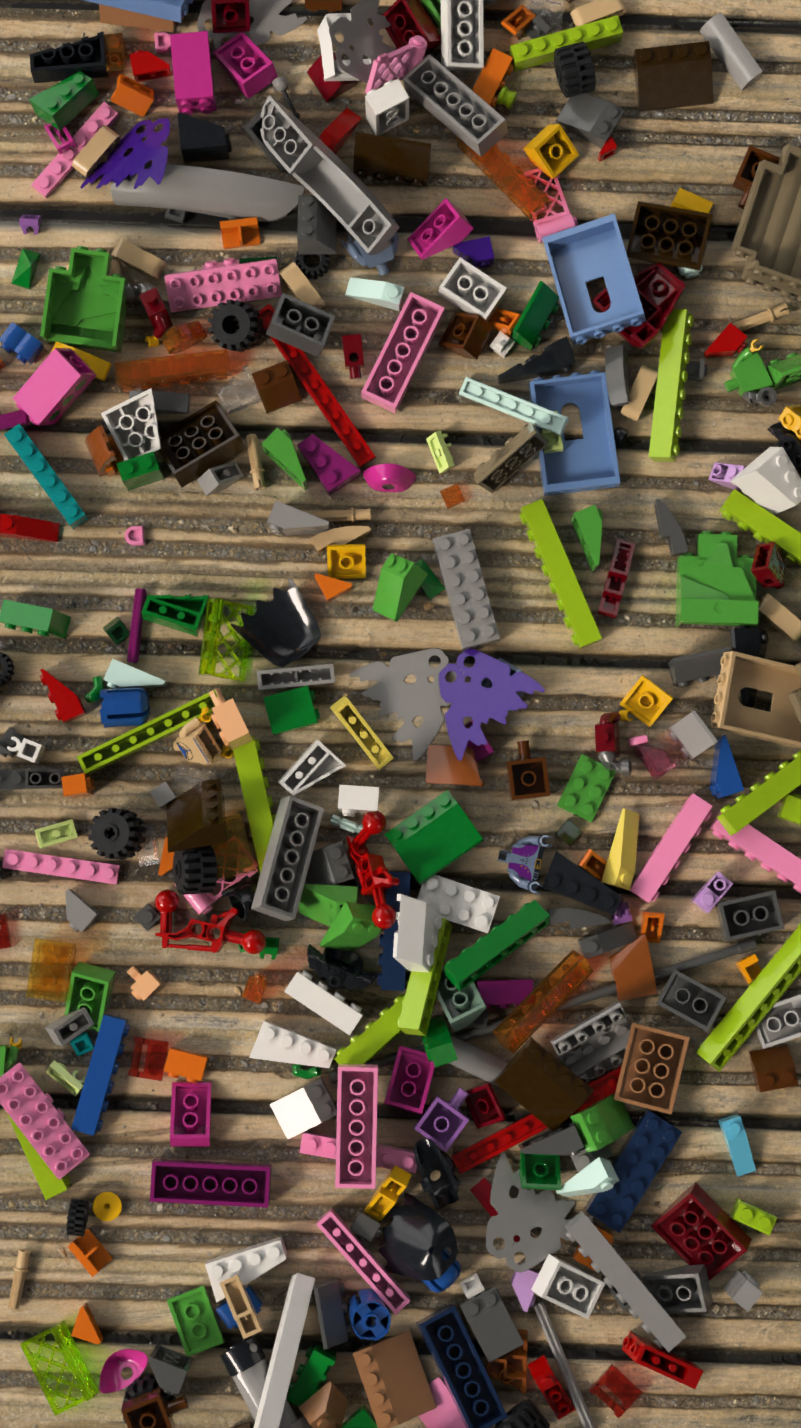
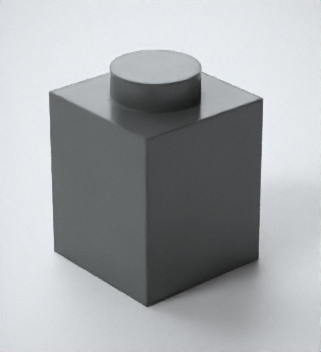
[350,1210,382,1242]

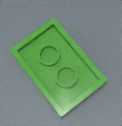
[557,754,616,823]
[167,1285,225,1357]

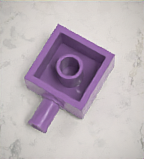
[414,1087,469,1152]

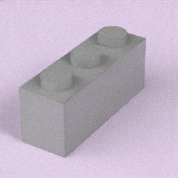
[723,1269,763,1312]

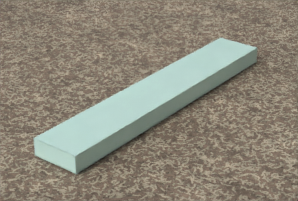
[459,377,569,436]

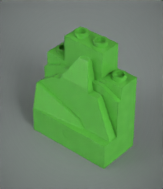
[40,246,128,353]
[676,531,759,628]

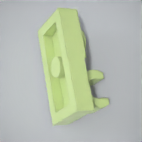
[426,431,455,474]
[34,819,78,849]
[46,1060,86,1097]

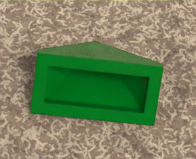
[11,248,41,290]
[415,558,445,600]

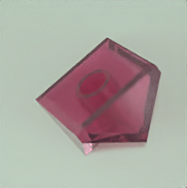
[633,743,676,780]

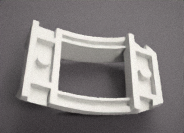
[317,13,372,81]

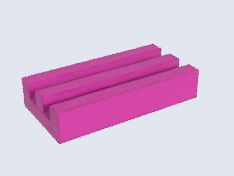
[44,123,76,154]

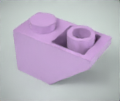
[708,462,745,491]
[690,871,733,913]
[511,1263,540,1312]

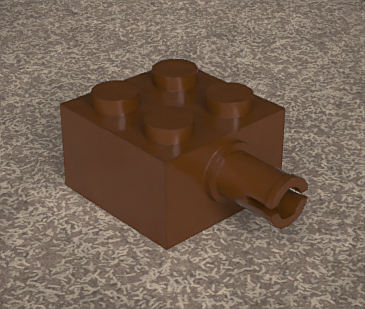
[732,145,780,210]
[506,740,550,801]
[121,1388,189,1428]

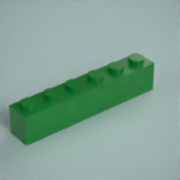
[444,900,550,991]

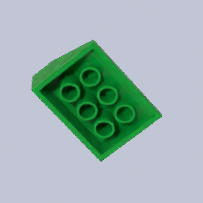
[385,790,484,885]

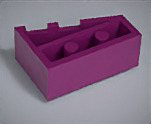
[297,434,361,496]
[474,979,534,1009]

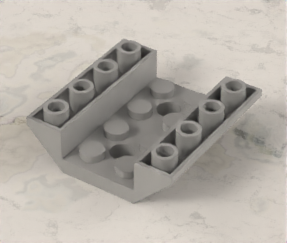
[549,1002,631,1083]

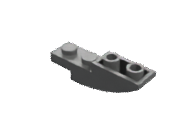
[0,769,65,790]

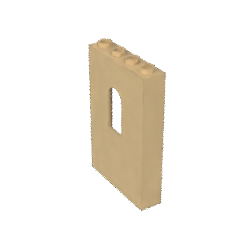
[711,651,801,749]

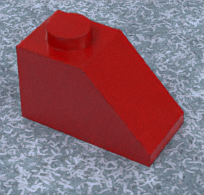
[129,50,172,82]
[703,322,748,358]

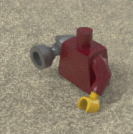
[126,282,173,347]
[595,710,632,777]

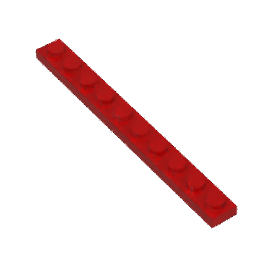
[258,304,376,468]
[451,1066,622,1174]

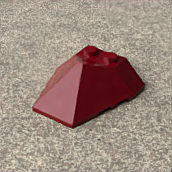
[591,263,686,348]

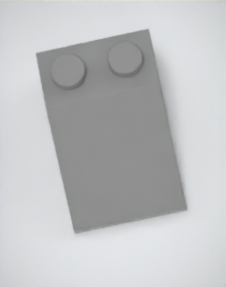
[267,501,331,536]
[668,710,718,759]
[755,993,801,1049]

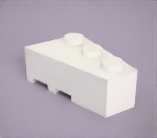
[278,739,346,796]

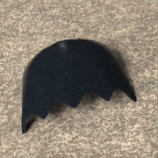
[231,578,321,667]
[378,1193,458,1280]

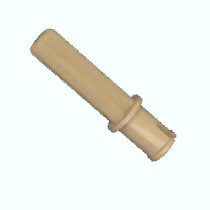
[733,303,789,331]
[246,434,266,491]
[314,507,371,523]
[8,1249,31,1310]

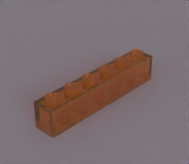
[456,137,549,222]
[114,349,231,391]
[492,950,594,1054]

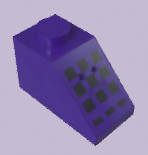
[452,236,494,268]

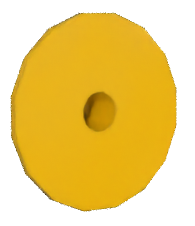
[93,1192,122,1221]

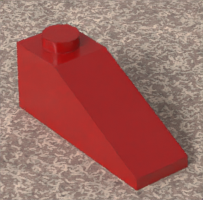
[319,108,362,155]
[0,514,60,542]

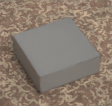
[150,781,177,808]

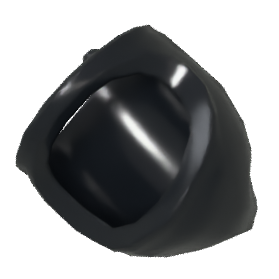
[221,880,257,920]

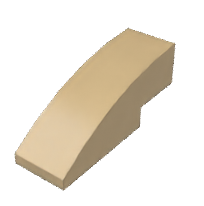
[310,526,372,554]
[220,1274,264,1339]

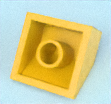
[523,124,579,179]

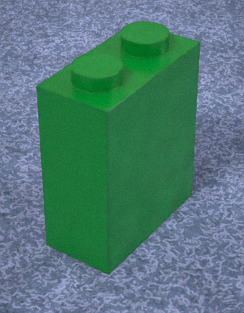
[117,452,164,491]
[263,686,321,736]

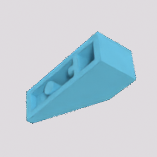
[718,1114,756,1177]

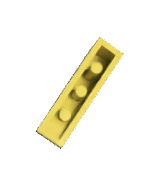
[329,696,394,770]
[601,808,640,891]

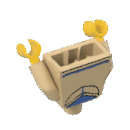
[173,707,234,766]

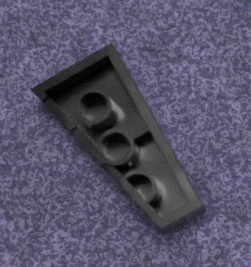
[30,32,109,83]
[543,851,624,917]

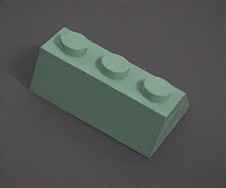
[436,967,486,1032]

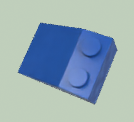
[709,735,744,799]

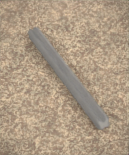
[534,1302,595,1428]

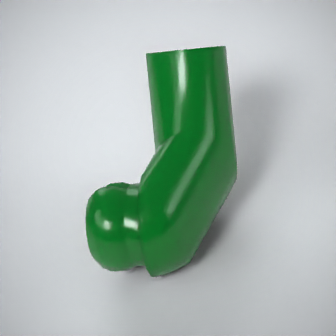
[85,676,104,703]
[292,1064,321,1079]

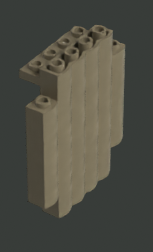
[731,144,801,303]

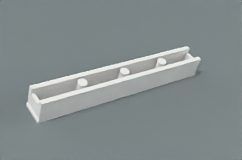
[254,1273,315,1428]

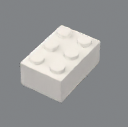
[365,79,409,135]
[438,257,507,322]
[531,1254,605,1319]

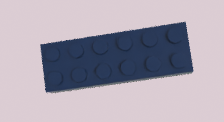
[377,872,411,991]
[584,1108,682,1233]
[416,1304,508,1428]

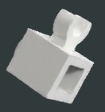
[7,737,46,765]

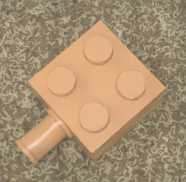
[209,688,253,750]

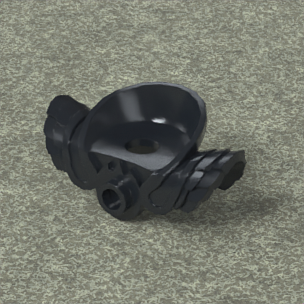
[767,422,801,475]
[307,944,378,990]
[413,1138,460,1210]

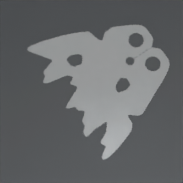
[197,0,307,49]
[329,0,400,83]
[349,648,457,761]
[486,1152,594,1273]

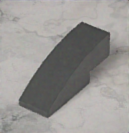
[605,344,631,408]
[129,391,190,414]
[654,499,689,557]
[547,908,610,929]

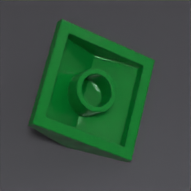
[519,1151,561,1190]

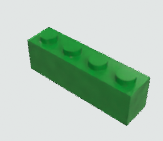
[421,1015,458,1067]

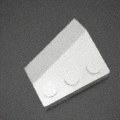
[101,388,161,460]
[730,447,801,515]
[393,894,442,972]

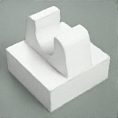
[489,331,516,358]
[459,1273,485,1300]

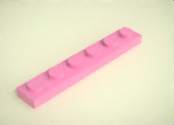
[31,102,119,199]
[2,849,120,885]

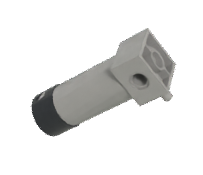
[220,1335,312,1428]

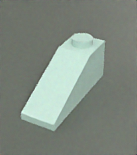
[345,277,404,311]
[103,659,167,689]
[556,1157,619,1197]

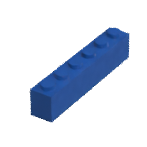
[71,1014,130,1136]

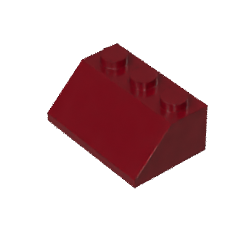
[382,0,441,57]

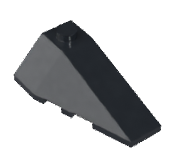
[497,336,576,384]
[731,628,769,708]

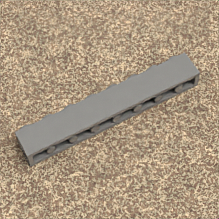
[564,1211,686,1353]

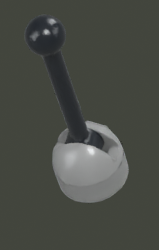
[272,75,300,120]

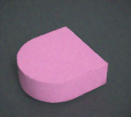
[154,32,171,53]
[125,526,145,546]
[628,735,648,747]

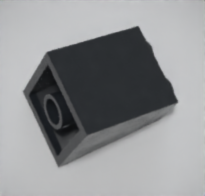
[177,113,232,163]

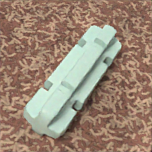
[330,815,363,834]

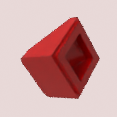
[598,135,617,162]

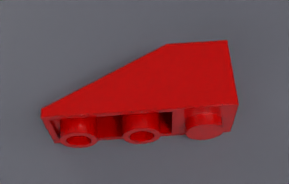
[40,668,87,723]
[527,1355,575,1420]

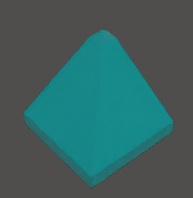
[69,1032,95,1056]

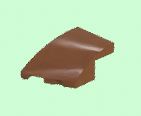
[85,425,117,477]
[425,745,484,786]
[609,933,657,1001]
[487,1329,528,1394]

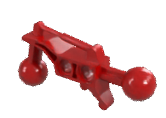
[347,811,399,929]
[155,889,266,954]

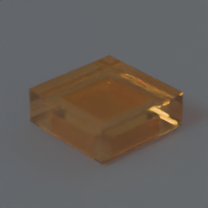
[440,484,465,509]

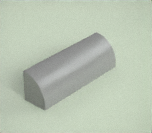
[700,12,763,91]
[257,662,335,690]
[449,1036,509,1087]

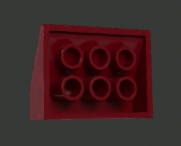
[651,1182,752,1281]

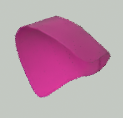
[363,464,416,492]
[100,1349,148,1394]

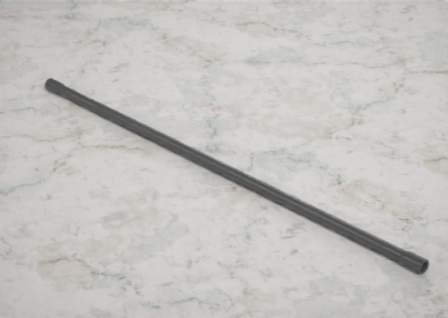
[328,938,757,1084]

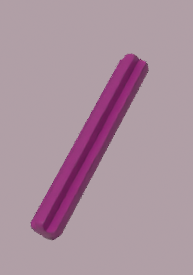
[127,588,146,663]

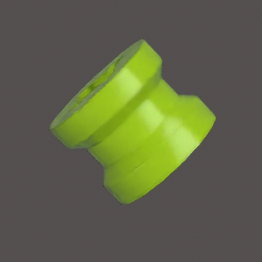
[496,86,518,110]

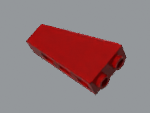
[622,1331,704,1389]

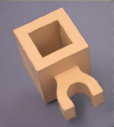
[127,966,163,1001]

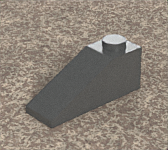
[577,922,638,959]

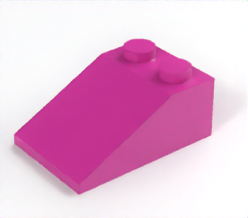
[212,32,278,99]
[407,198,474,260]
[383,1046,435,1115]
[170,1082,211,1147]

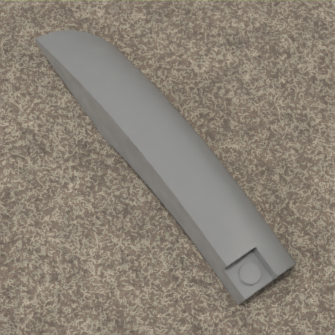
[260,95,400,255]
[111,163,306,222]

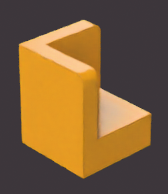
[735,954,762,984]

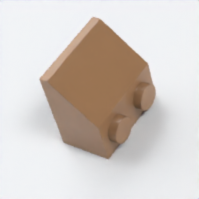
[299,1381,348,1428]

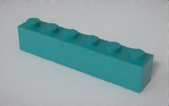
[4,424,89,530]

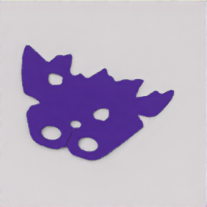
[81,118,170,189]
[439,649,545,761]

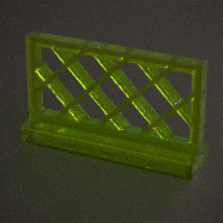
[198,598,254,682]
[20,1320,99,1416]

